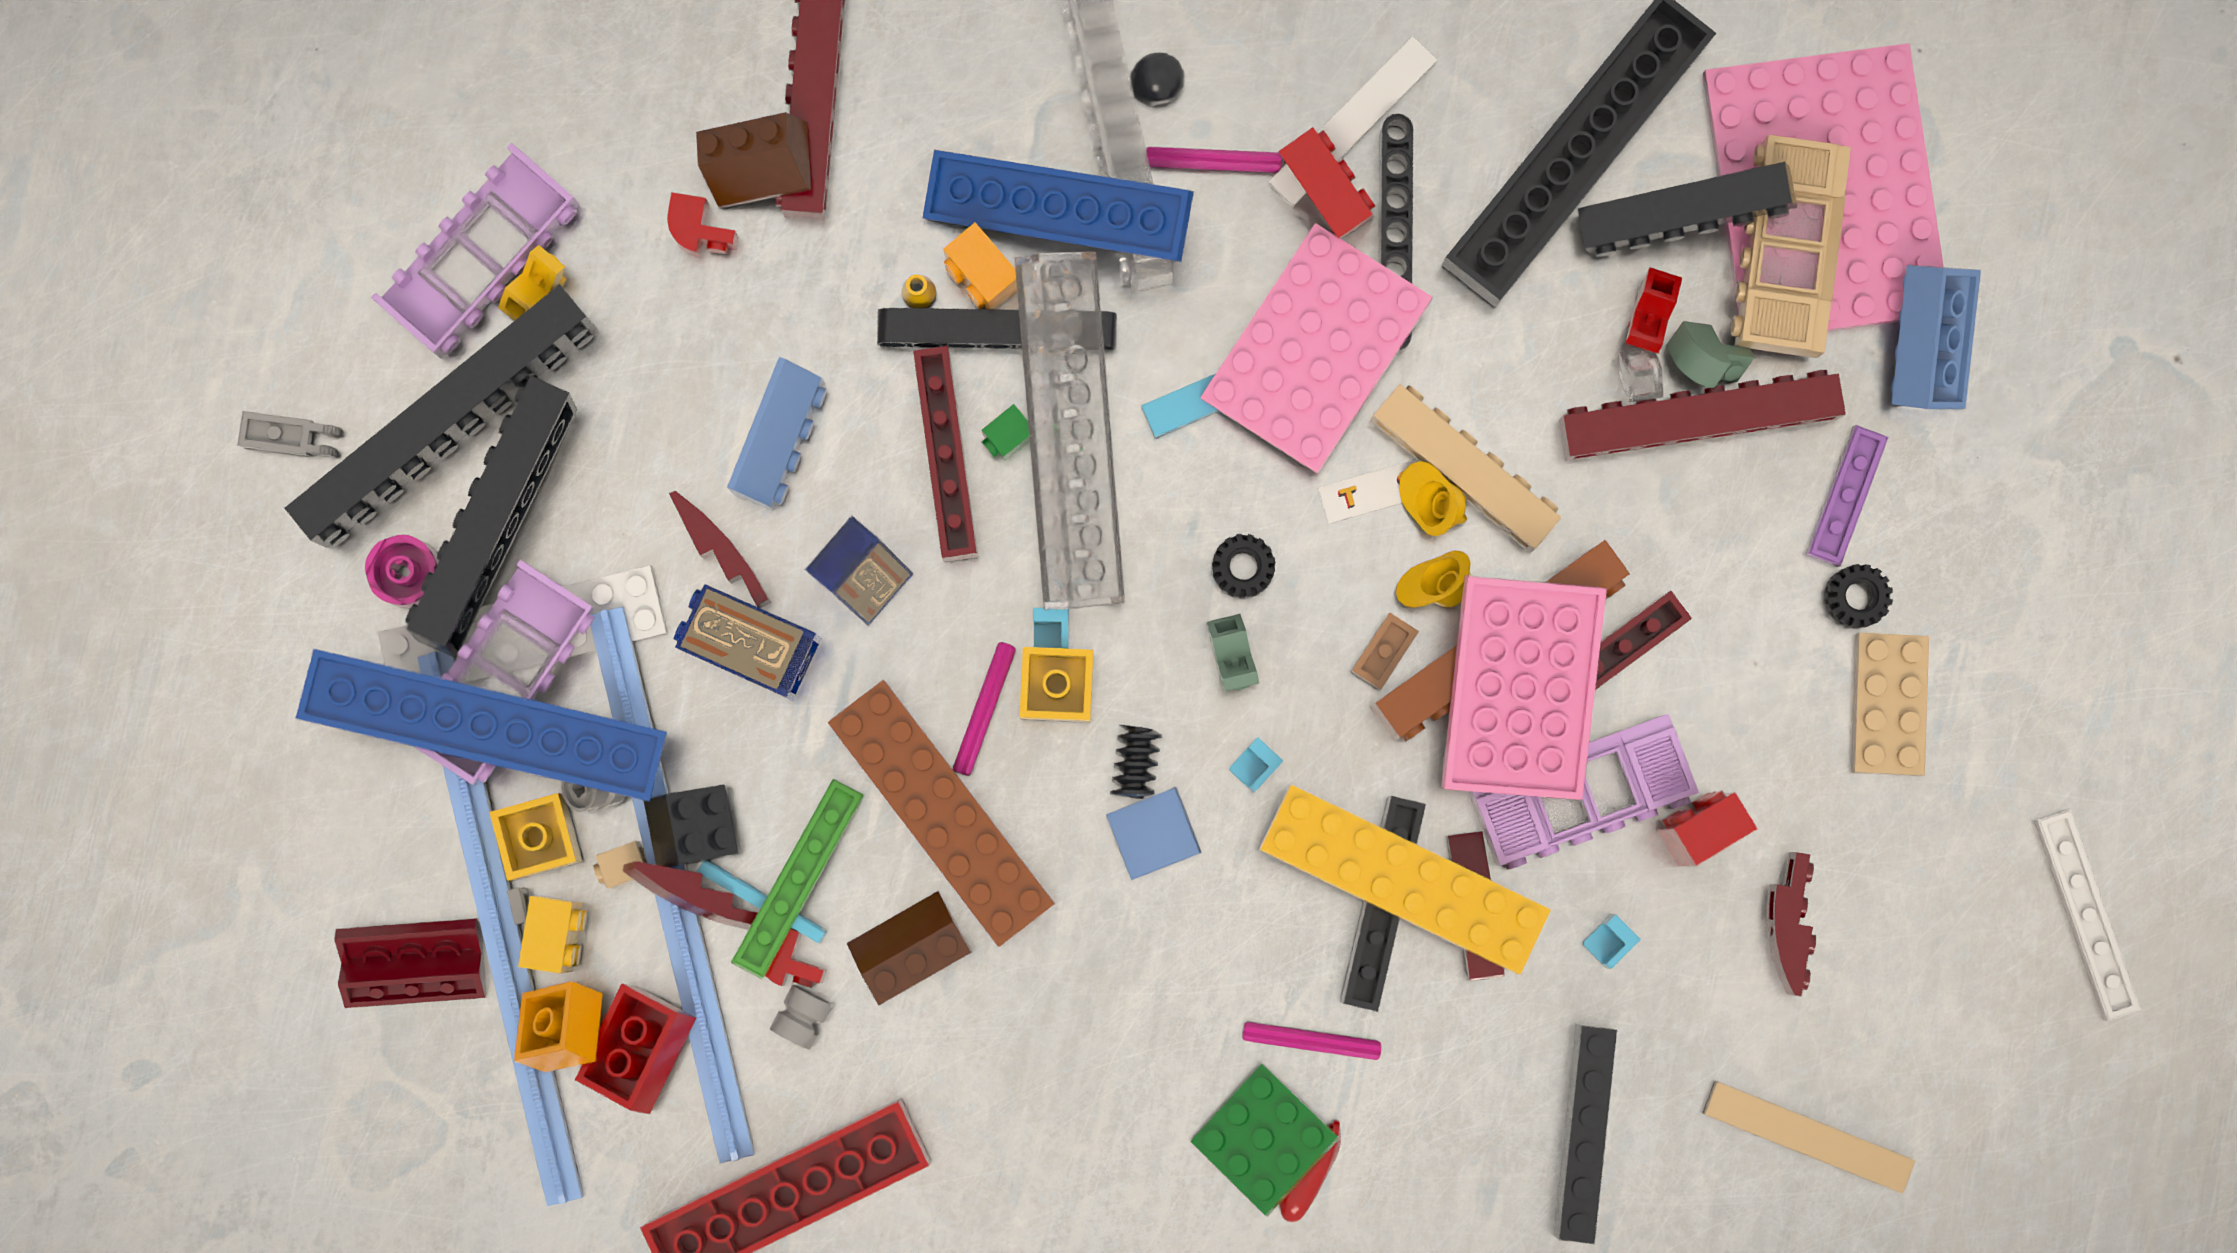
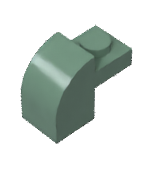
[1666,321,1755,388]
[1207,614,1259,691]

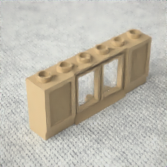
[1731,135,1851,358]

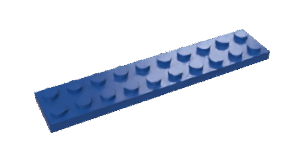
[295,649,667,802]

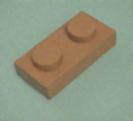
[1351,612,1419,690]

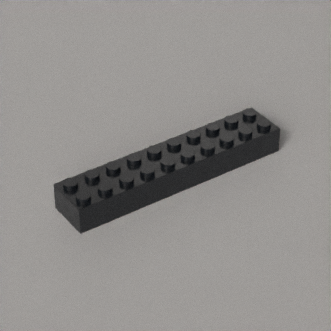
[1442,0,1716,308]
[284,284,597,548]

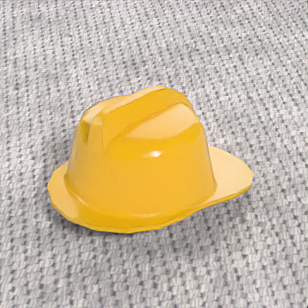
[1399,461,1467,536]
[1396,550,1471,608]

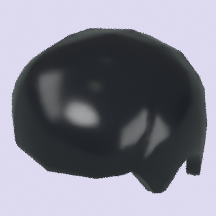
[1129,52,1185,107]

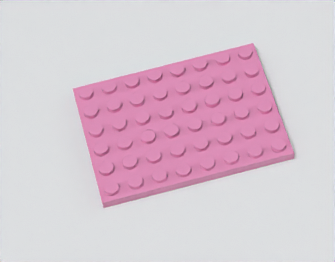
[1703,43,1944,331]

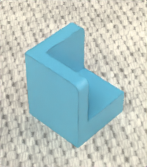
[1033,608,1069,649]
[1229,737,1283,793]
[1582,914,1641,969]

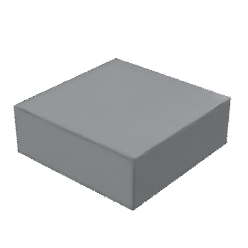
[507,887,529,925]

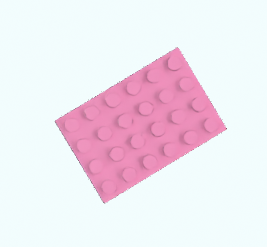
[1200,223,1433,474]
[1441,575,1607,800]

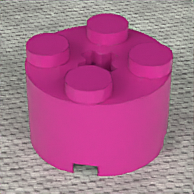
[365,535,440,608]

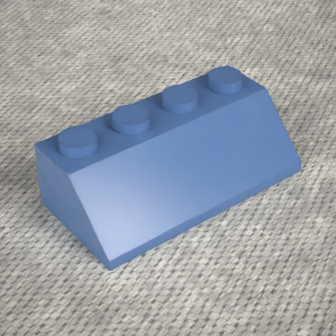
[1891,265,1981,409]
[727,357,827,511]

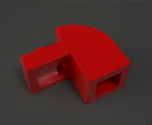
[667,192,739,258]
[1625,267,1682,354]
[765,928,827,988]

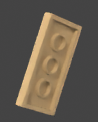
[1852,633,1929,776]

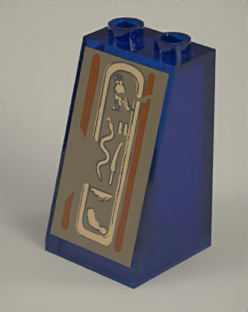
[805,516,914,627]
[674,584,822,701]

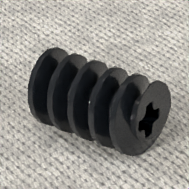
[1110,725,1162,799]

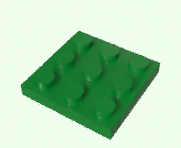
[1190,1064,1340,1216]

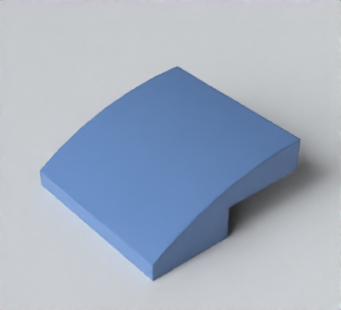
[1106,787,1202,880]

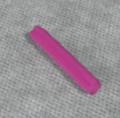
[1145,147,1282,173]
[953,642,1016,776]
[1242,1022,1382,1060]

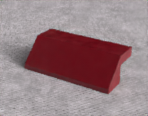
[334,918,486,1008]

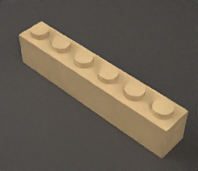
[1371,384,1562,553]

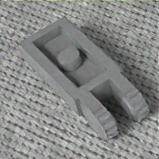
[237,411,341,457]

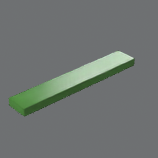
[731,779,864,980]

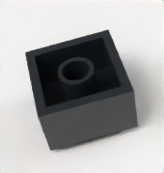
[643,784,738,868]

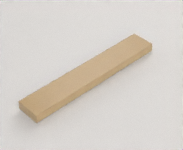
[1703,1081,1915,1194]

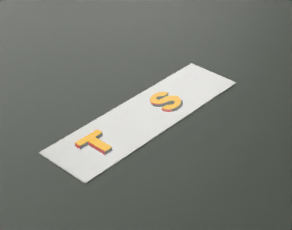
[1318,459,1419,524]

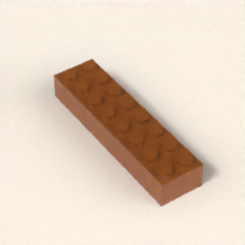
[1370,539,1630,742]
[827,680,1055,947]

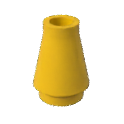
[902,274,936,308]

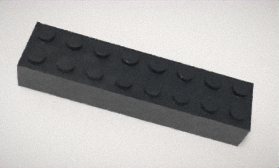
[405,376,577,658]

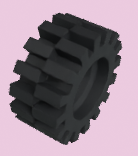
[1212,534,1276,598]
[1825,564,1893,629]

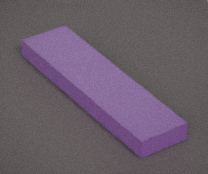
[1806,425,1889,567]

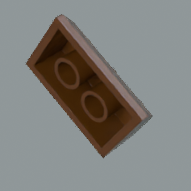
[696,112,811,208]
[846,891,973,1006]

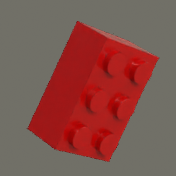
[1278,127,1375,239]
[1656,790,1758,867]
[575,983,696,1114]

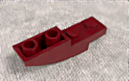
[1768,852,1816,997]

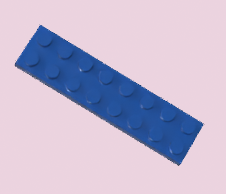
[922,150,1194,262]

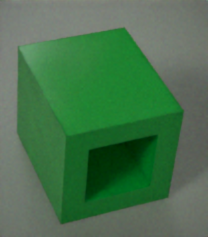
[981,404,1037,461]

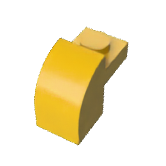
[498,245,566,321]

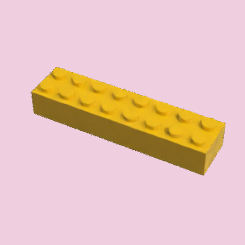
[1259,785,1551,975]

